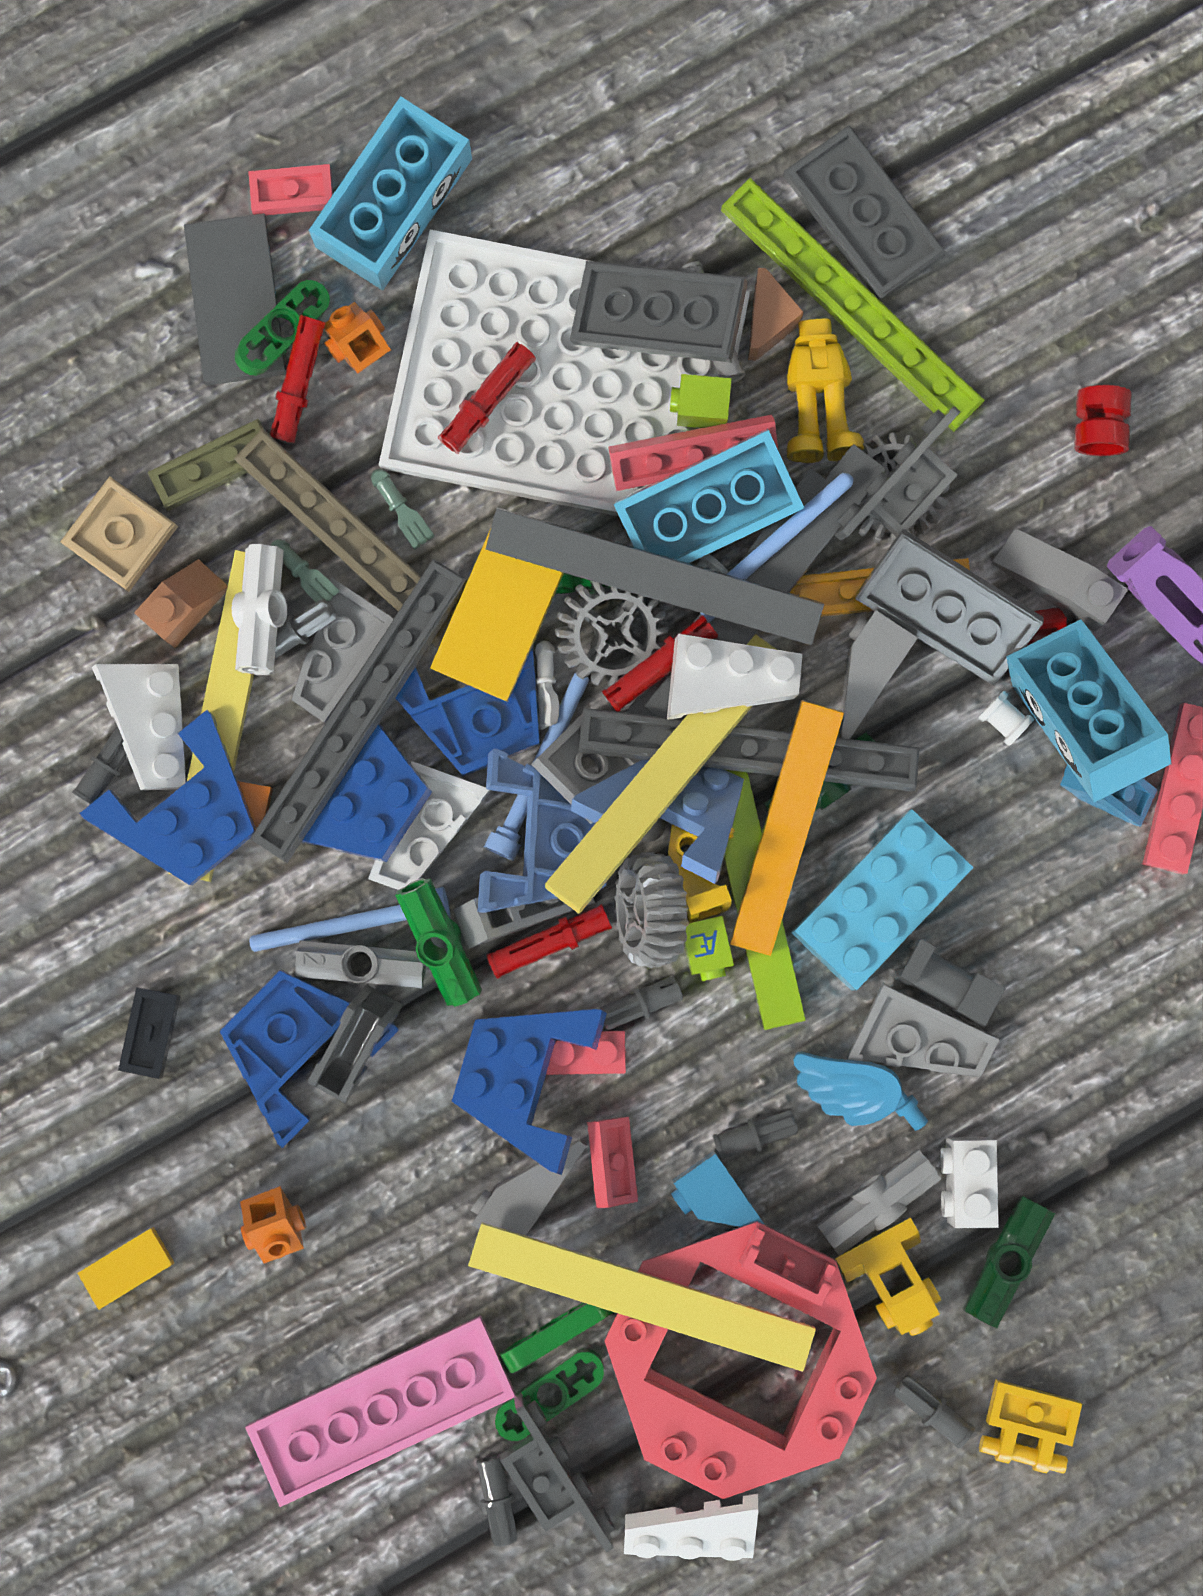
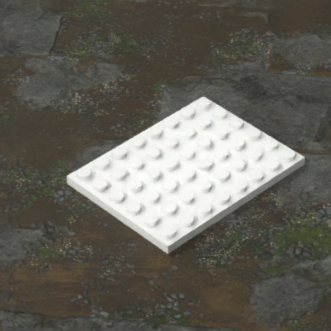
[379,229,750,516]

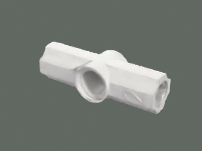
[232,544,287,675]

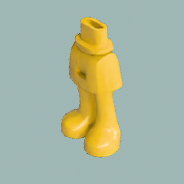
[786,318,864,463]

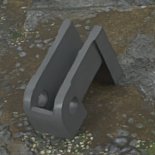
[891,939,1006,1026]
[308,985,403,1104]

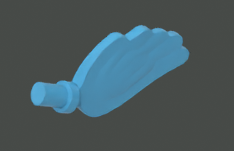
[793,1051,928,1131]

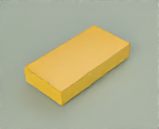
[77,1227,175,1310]

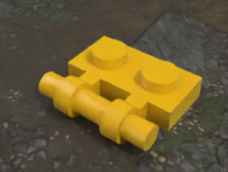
[979,1379,1082,1474]

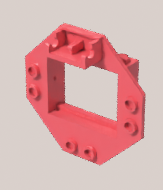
[604,1221,877,1499]

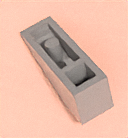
[992,528,1129,632]
[837,610,917,739]
[454,898,595,949]
[471,1138,587,1236]

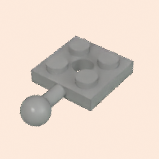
[531,714,665,842]

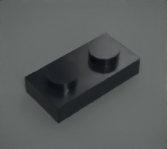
[118,987,181,1079]

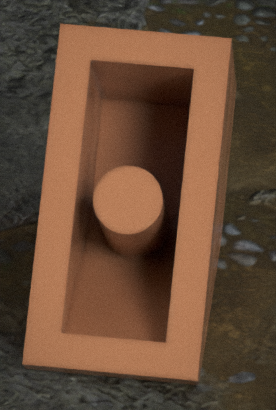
[134,559,228,648]

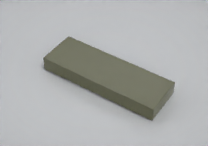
[148,419,265,511]

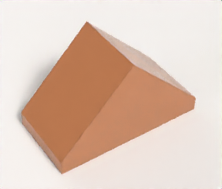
[748,268,804,361]

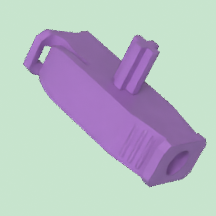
[1107,526,1203,667]

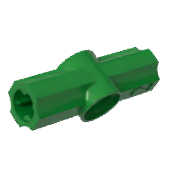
[395,878,482,1007]

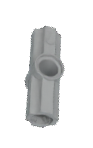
[295,940,426,988]
[817,1149,941,1256]

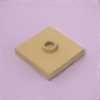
[60,476,178,592]

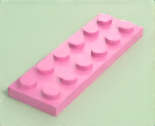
[245,1315,516,1507]

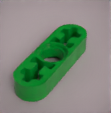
[235,280,330,376]
[500,1302,613,1373]
[495,1348,604,1441]

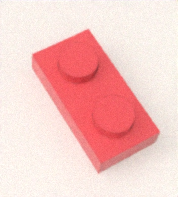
[248,164,334,216]
[546,1031,626,1075]
[587,1117,638,1208]

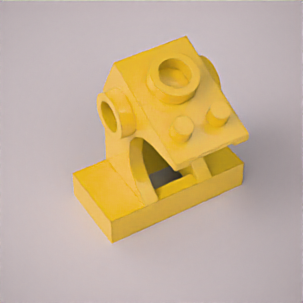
[668,825,735,923]
[835,1218,941,1336]

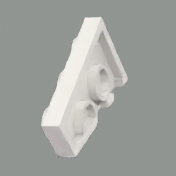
[667,634,802,720]
[92,664,186,790]
[368,761,491,890]
[624,1494,758,1561]

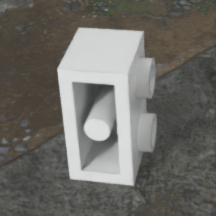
[940,1137,998,1228]

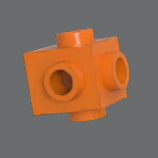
[324,302,391,374]
[240,1186,306,1264]

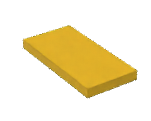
[430,528,564,702]

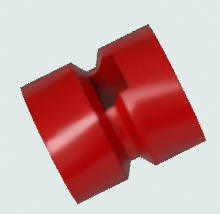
[1074,385,1132,456]

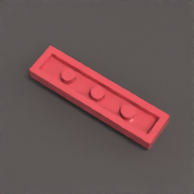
[608,415,778,491]
[1143,703,1203,875]

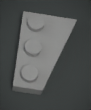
[292,577,394,723]
[847,983,999,1078]

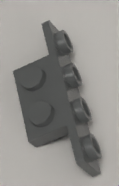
[835,406,960,541]
[500,1393,615,1553]

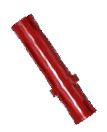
[269,315,326,443]
[438,342,536,454]
[601,615,719,712]
[487,904,612,979]

